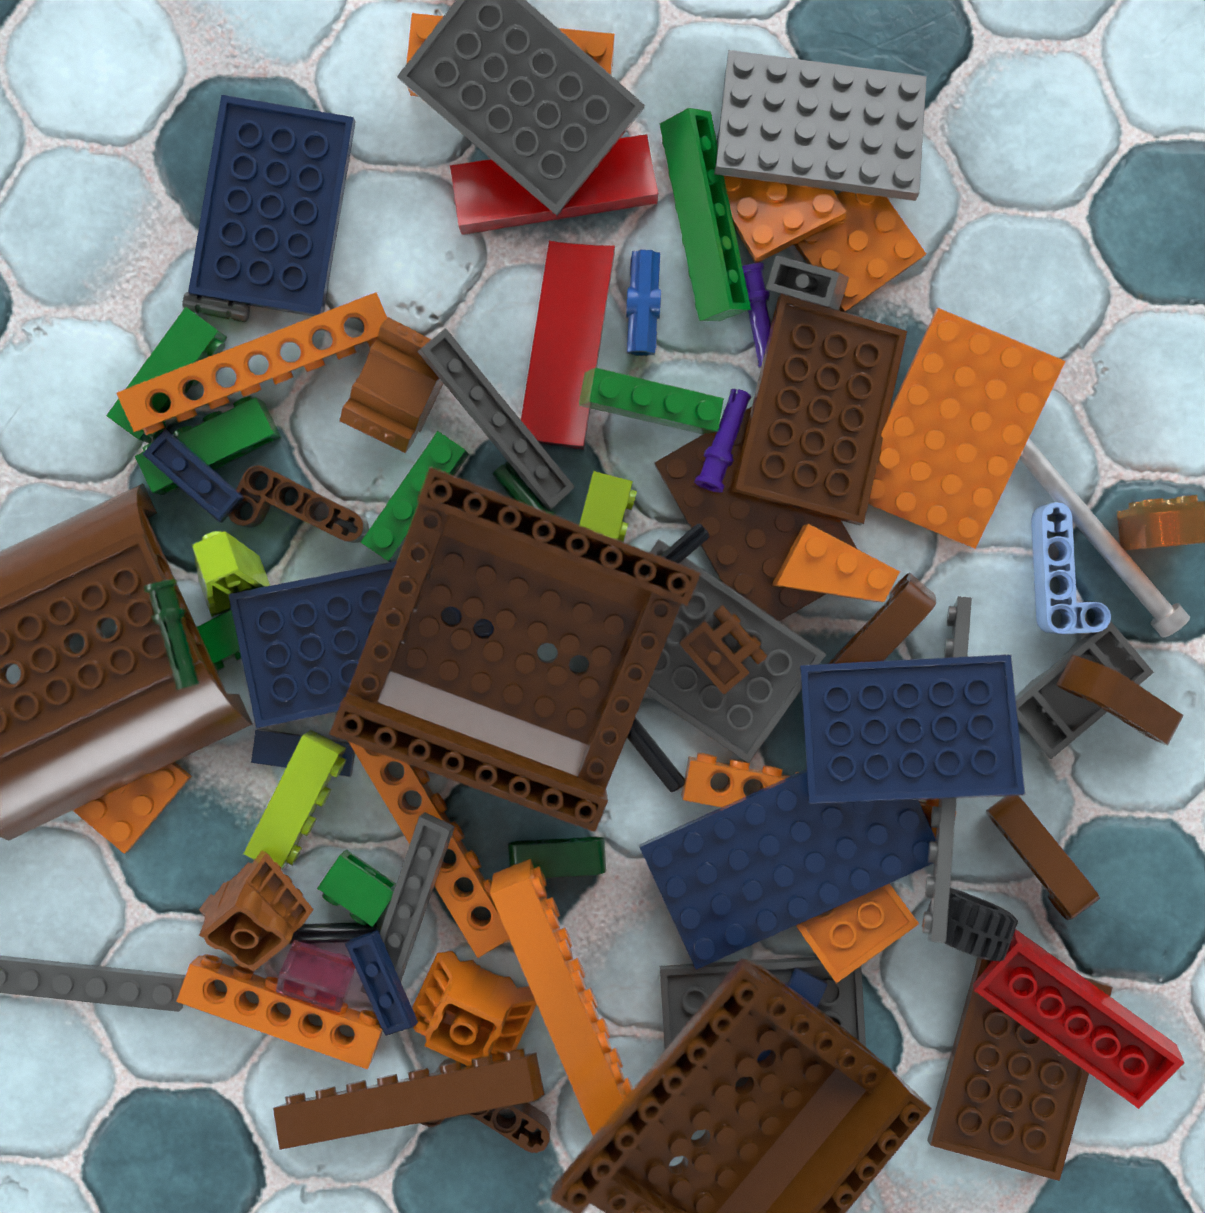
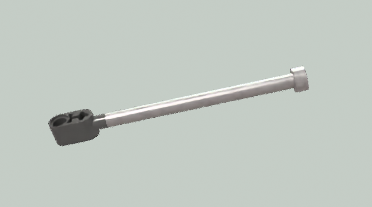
[1019,439,1190,638]

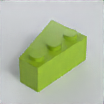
[192,531,270,617]

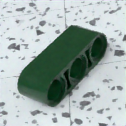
[508,836,606,878]

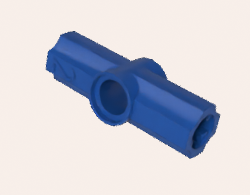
[626,249,661,356]

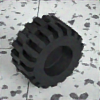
[921,888,1018,961]

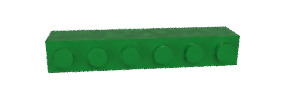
[659,108,751,321]

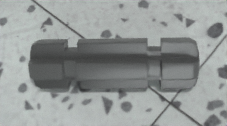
[182,292,250,322]

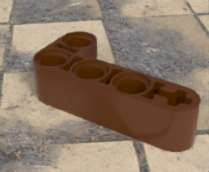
[229,465,369,543]
[828,572,936,664]
[1056,655,1184,746]
[986,796,1100,920]
[421,1058,551,1153]

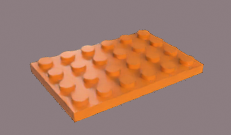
[868,308,1066,549]

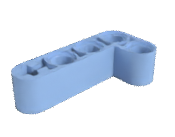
[1031,502,1111,634]

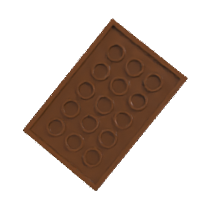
[732,294,907,525]
[654,407,857,621]
[927,957,1113,1181]

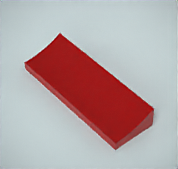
[450,134,659,235]
[521,241,615,450]
[973,929,1185,1109]

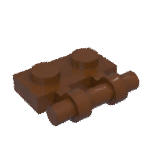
[679,605,767,694]

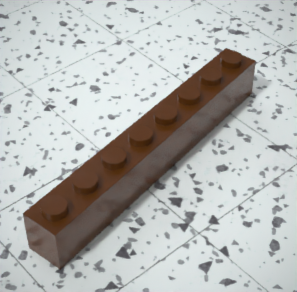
[273,1048,545,1150]

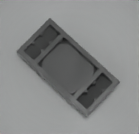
[1016,621,1154,759]

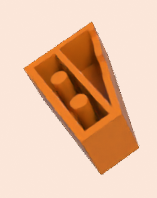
[772,524,900,602]

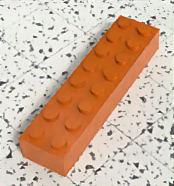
[490,859,633,1136]

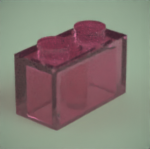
[276,940,356,1013]

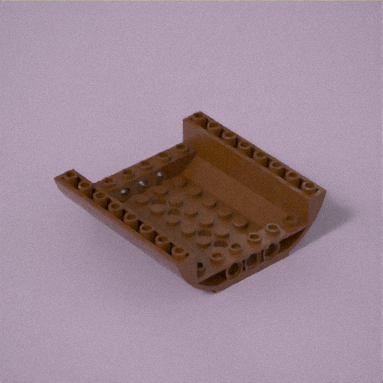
[329,467,701,832]
[0,483,253,841]
[551,959,932,1213]

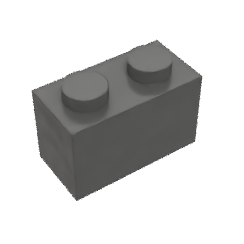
[766,255,849,310]

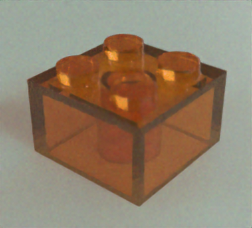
[1117,495,1205,550]

